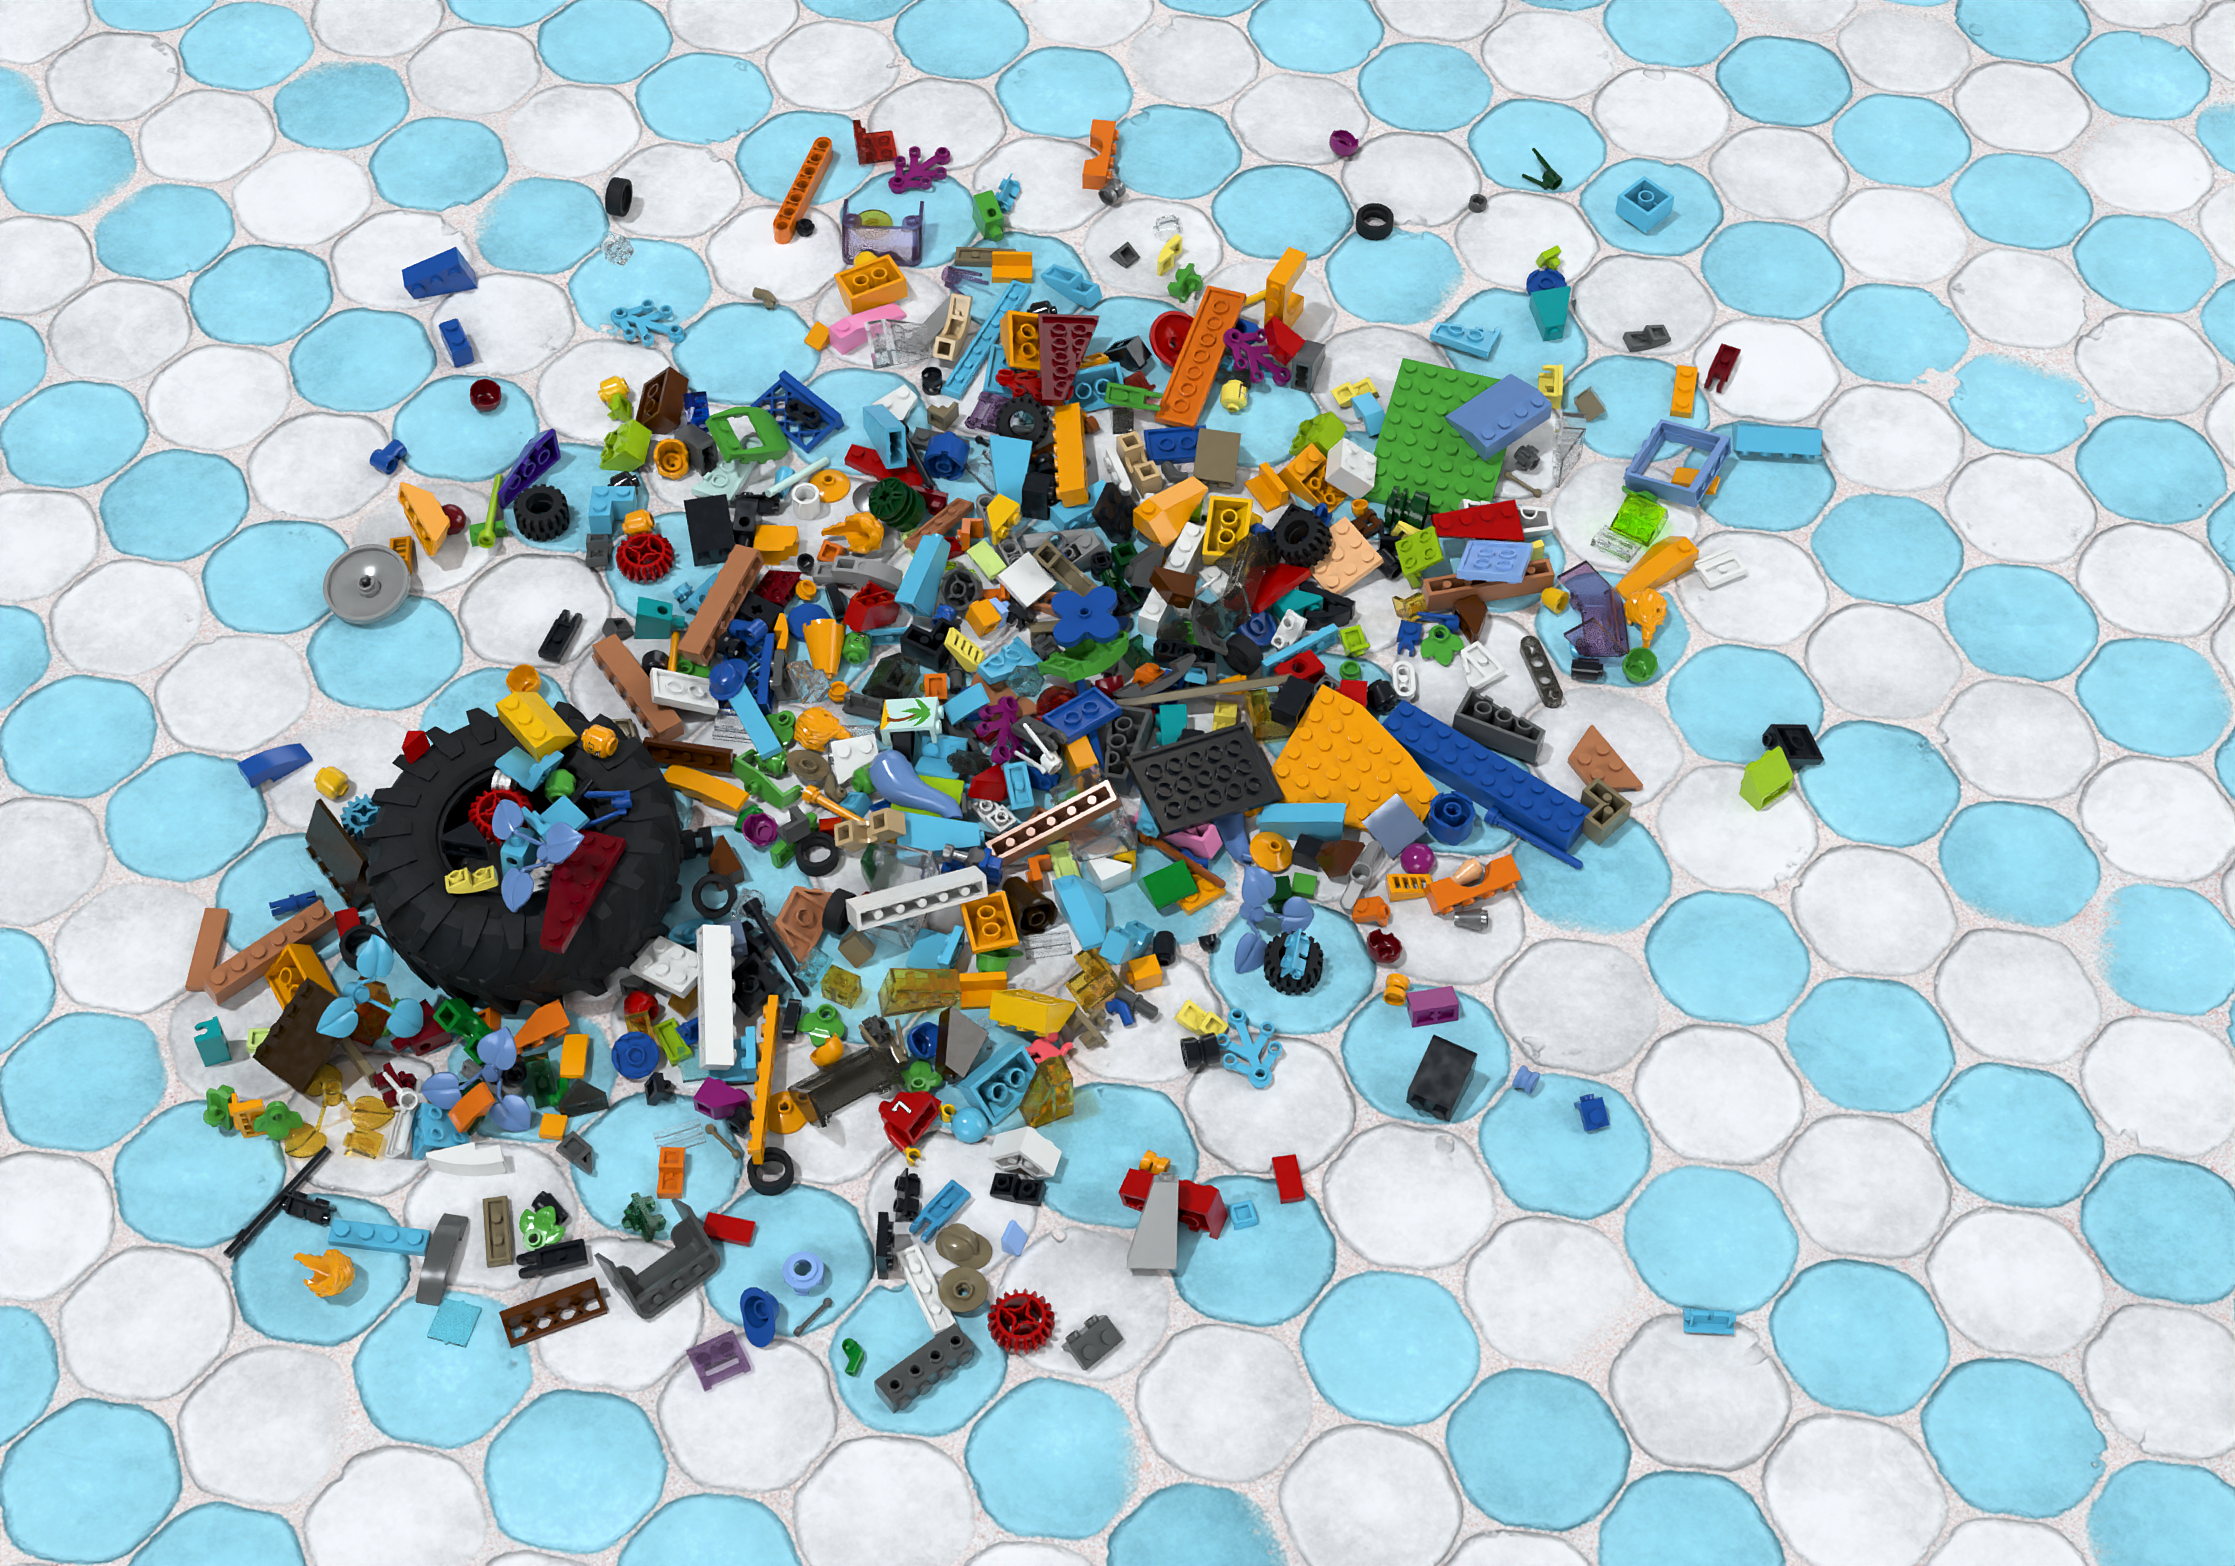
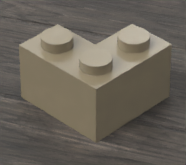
[1580,777,1632,845]

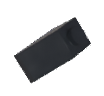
[1103,335,1152,370]

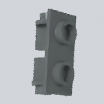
[842,690,885,721]

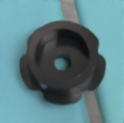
[795,218,815,237]

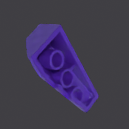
[497,428,561,509]

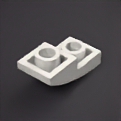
[972,799,1017,834]

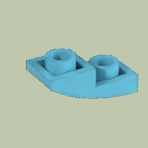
[943,683,990,725]

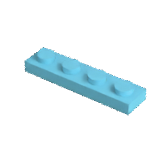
[1261,623,1339,677]
[327,1219,432,1257]

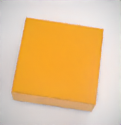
[539,1113,568,1141]

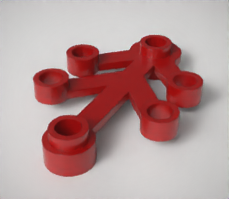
[995,369,1074,403]

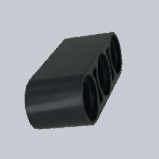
[1153,639,1215,669]

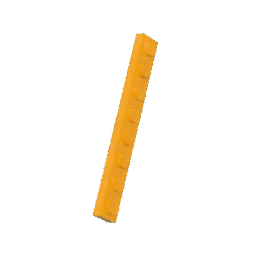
[747,995,781,1165]

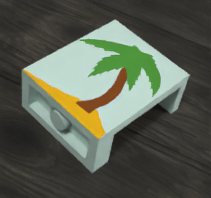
[880,697,944,746]

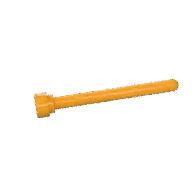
[802,784,897,845]

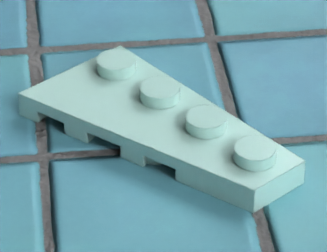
[691,435,763,506]

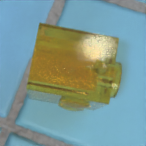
[820,964,862,1009]

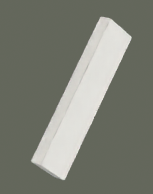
[895,1244,957,1337]

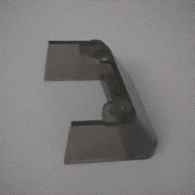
[1196,533,1266,639]
[787,1046,906,1128]

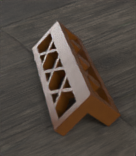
[643,737,737,773]
[499,1277,607,1348]

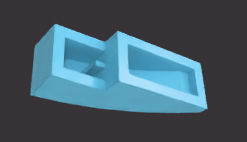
[1040,264,1103,309]

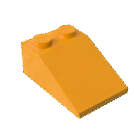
[1000,310,1040,372]
[960,891,1019,954]

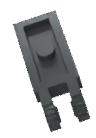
[1011,715,1068,752]

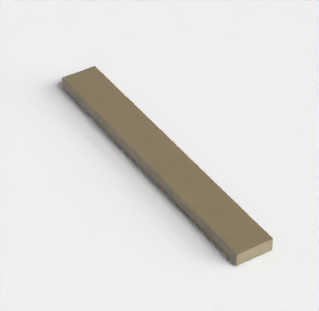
[1116,673,1292,706]

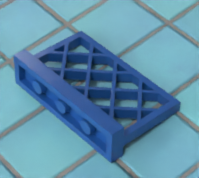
[750,370,844,453]
[717,633,778,717]

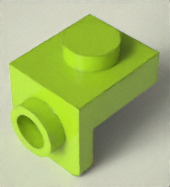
[1338,624,1371,658]

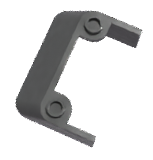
[594,1198,720,1319]

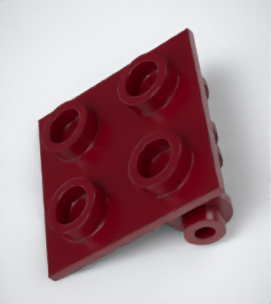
[753,570,802,610]

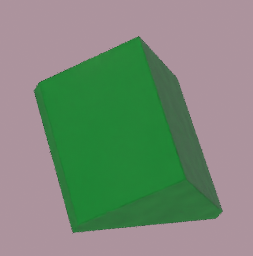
[1137,859,1198,910]

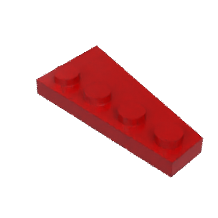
[844,444,924,487]
[1431,499,1525,542]

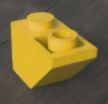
[987,493,1021,545]

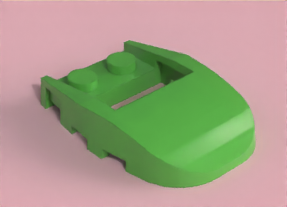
[705,406,789,464]
[1037,630,1129,683]

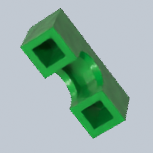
[433,998,493,1066]

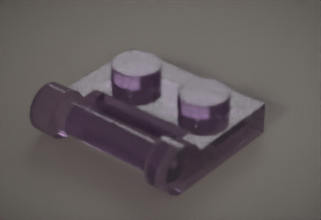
[965,391,1011,434]
[686,1330,751,1392]

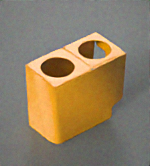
[753,525,800,565]

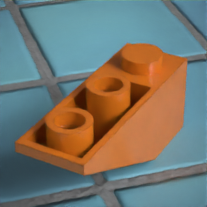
[514,999,570,1055]

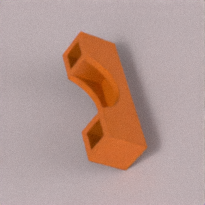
[1082,119,1119,190]
[1423,854,1522,915]

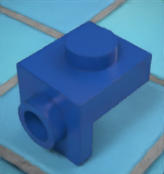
[1574,1093,1610,1131]

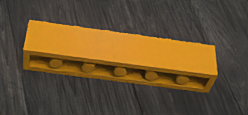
[1052,402,1089,508]

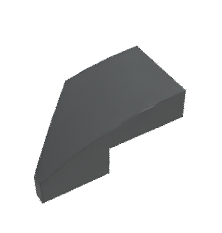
[556,1131,592,1175]

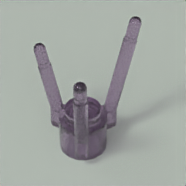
[941,266,989,295]

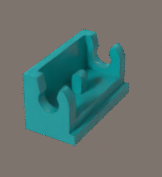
[194,1016,231,1067]

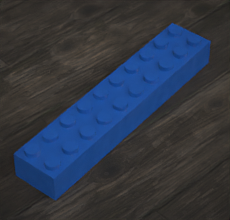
[1381,699,1592,853]

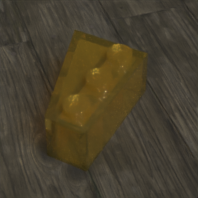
[877,968,962,1018]
[1018,1055,1074,1129]

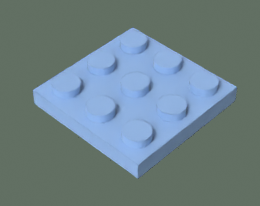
[1457,539,1533,584]

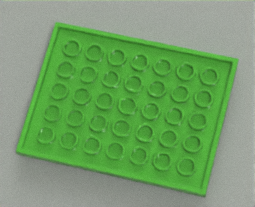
[1361,358,1508,515]

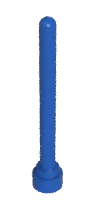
[1483,806,1583,869]

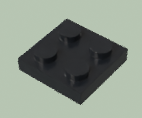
[875,1212,895,1280]

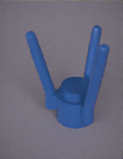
[1405,612,1459,643]
[581,790,632,829]

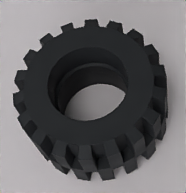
[995,396,1049,448]
[513,484,570,542]
[1273,509,1332,568]
[1264,931,1323,995]

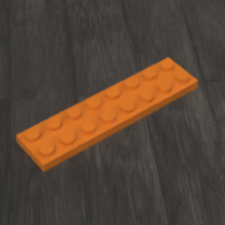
[1154,285,1247,430]

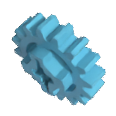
[340,794,380,840]

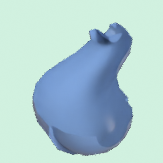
[868,749,963,819]
[1211,813,1253,866]

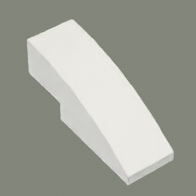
[426,1142,506,1177]

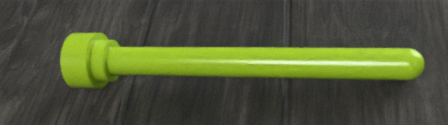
[477,474,503,549]

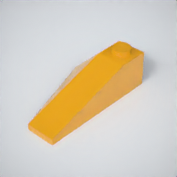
[1133,476,1208,549]
[1615,536,1699,601]

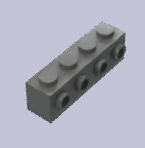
[874,1323,974,1414]

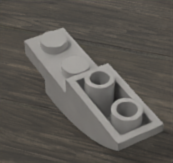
[812,555,903,589]

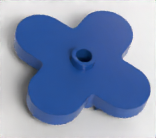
[1051,586,1120,648]

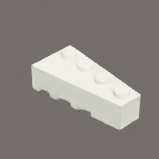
[1458,499,1554,546]

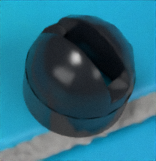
[797,553,814,572]
[1198,933,1217,951]

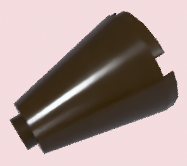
[1002,876,1058,937]

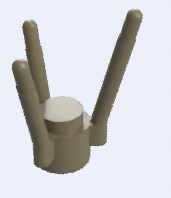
[858,1019,909,1070]

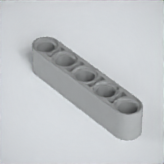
[976,493,1024,568]

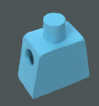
[500,827,541,878]

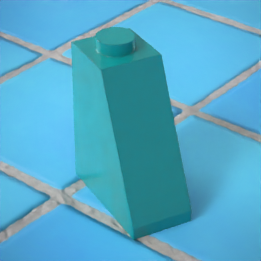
[1529,286,1571,341]

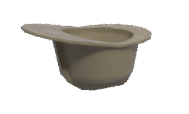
[935,1223,992,1270]

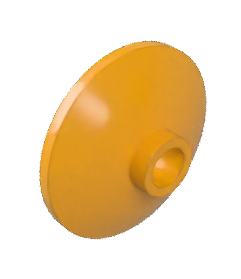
[808,469,850,503]
[1249,832,1293,872]
[767,1091,809,1135]

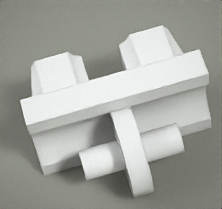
[1271,609,1308,650]

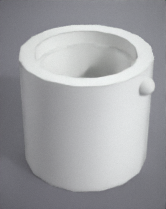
[792,483,821,520]

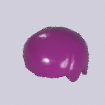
[1329,130,1359,157]
[742,812,779,847]
[1400,843,1436,874]

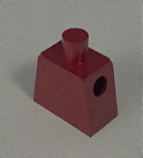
[390,999,453,1056]

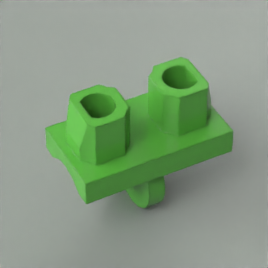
[1167,263,1204,303]
[203,1084,235,1131]

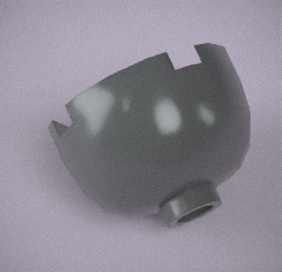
[938,567,983,611]

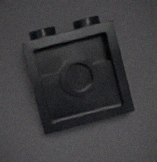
[1091,482,1138,543]
[1762,724,1824,770]
[732,952,788,1018]

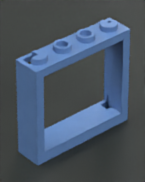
[1623,419,1731,508]

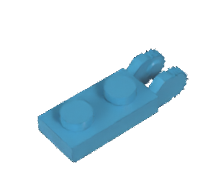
[909,1179,971,1243]

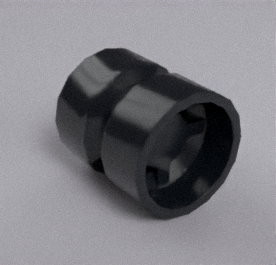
[680,826,714,860]
[1180,1032,1220,1069]

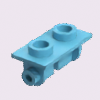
[995,173,1021,213]
[1280,928,1310,979]
[1683,1308,1736,1335]

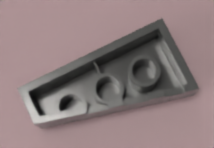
[1452,686,1546,763]

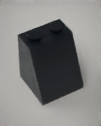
[684,494,735,567]
[1406,1035,1478,1122]

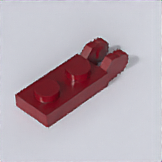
[1704,343,1741,393]

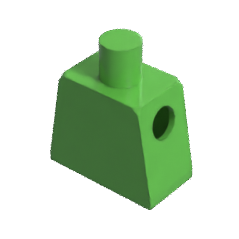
[972,190,1004,242]

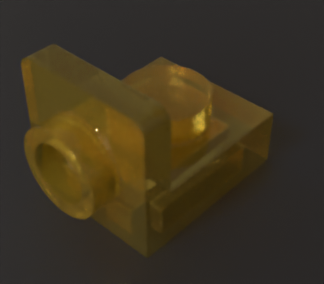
[342,1125,384,1159]

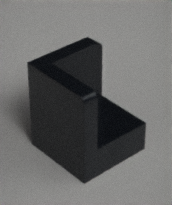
[1378,523,1402,556]
[1292,834,1326,872]

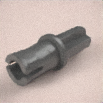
[947,654,964,694]
[1114,985,1159,1020]

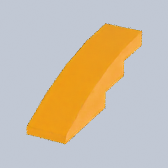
[663,764,750,812]

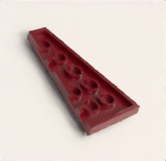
[1038,314,1099,406]
[539,829,627,954]

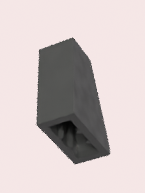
[1291,340,1326,393]
[674,423,719,477]

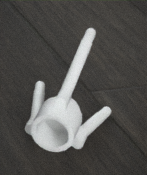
[1173,576,1218,621]
[1014,723,1063,775]
[383,1072,422,1113]

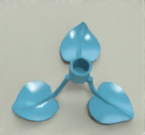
[316,934,423,1038]

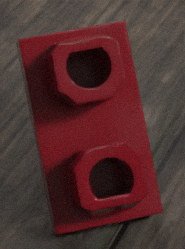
[911,484,948,516]
[373,1062,417,1109]

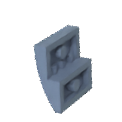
[1362,793,1428,860]

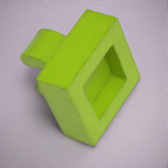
[1535,245,1562,270]
[607,393,632,422]

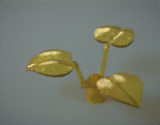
[285,1063,395,1158]

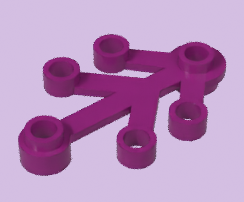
[888,146,951,194]
[1223,328,1291,386]
[976,696,1026,764]

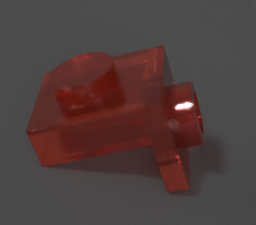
[1123,370,1156,399]

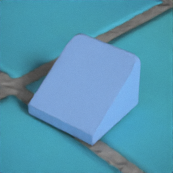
[1001,1220,1028,1257]

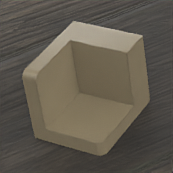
[1574,386,1606,422]
[927,401,959,432]
[838,929,876,968]

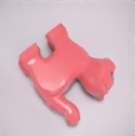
[1025,1032,1073,1076]

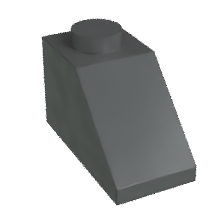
[1124,542,1165,589]

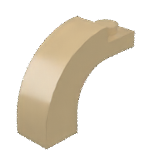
[933,293,973,361]

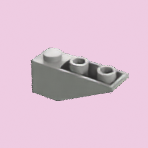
[1053,529,1111,581]

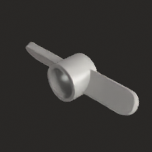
[1340,840,1381,910]

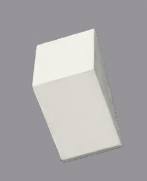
[1087,853,1132,893]

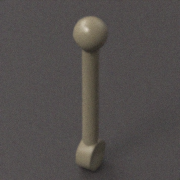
[1504,471,1542,498]
[705,1124,741,1159]

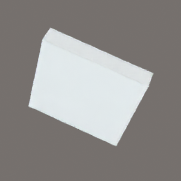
[996,551,1057,610]

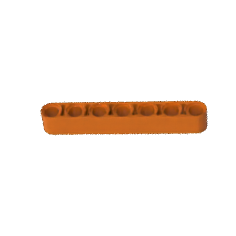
[773,137,833,245]

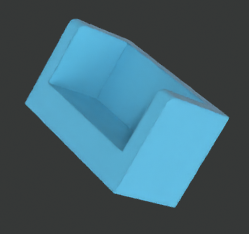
[1001,761,1034,810]

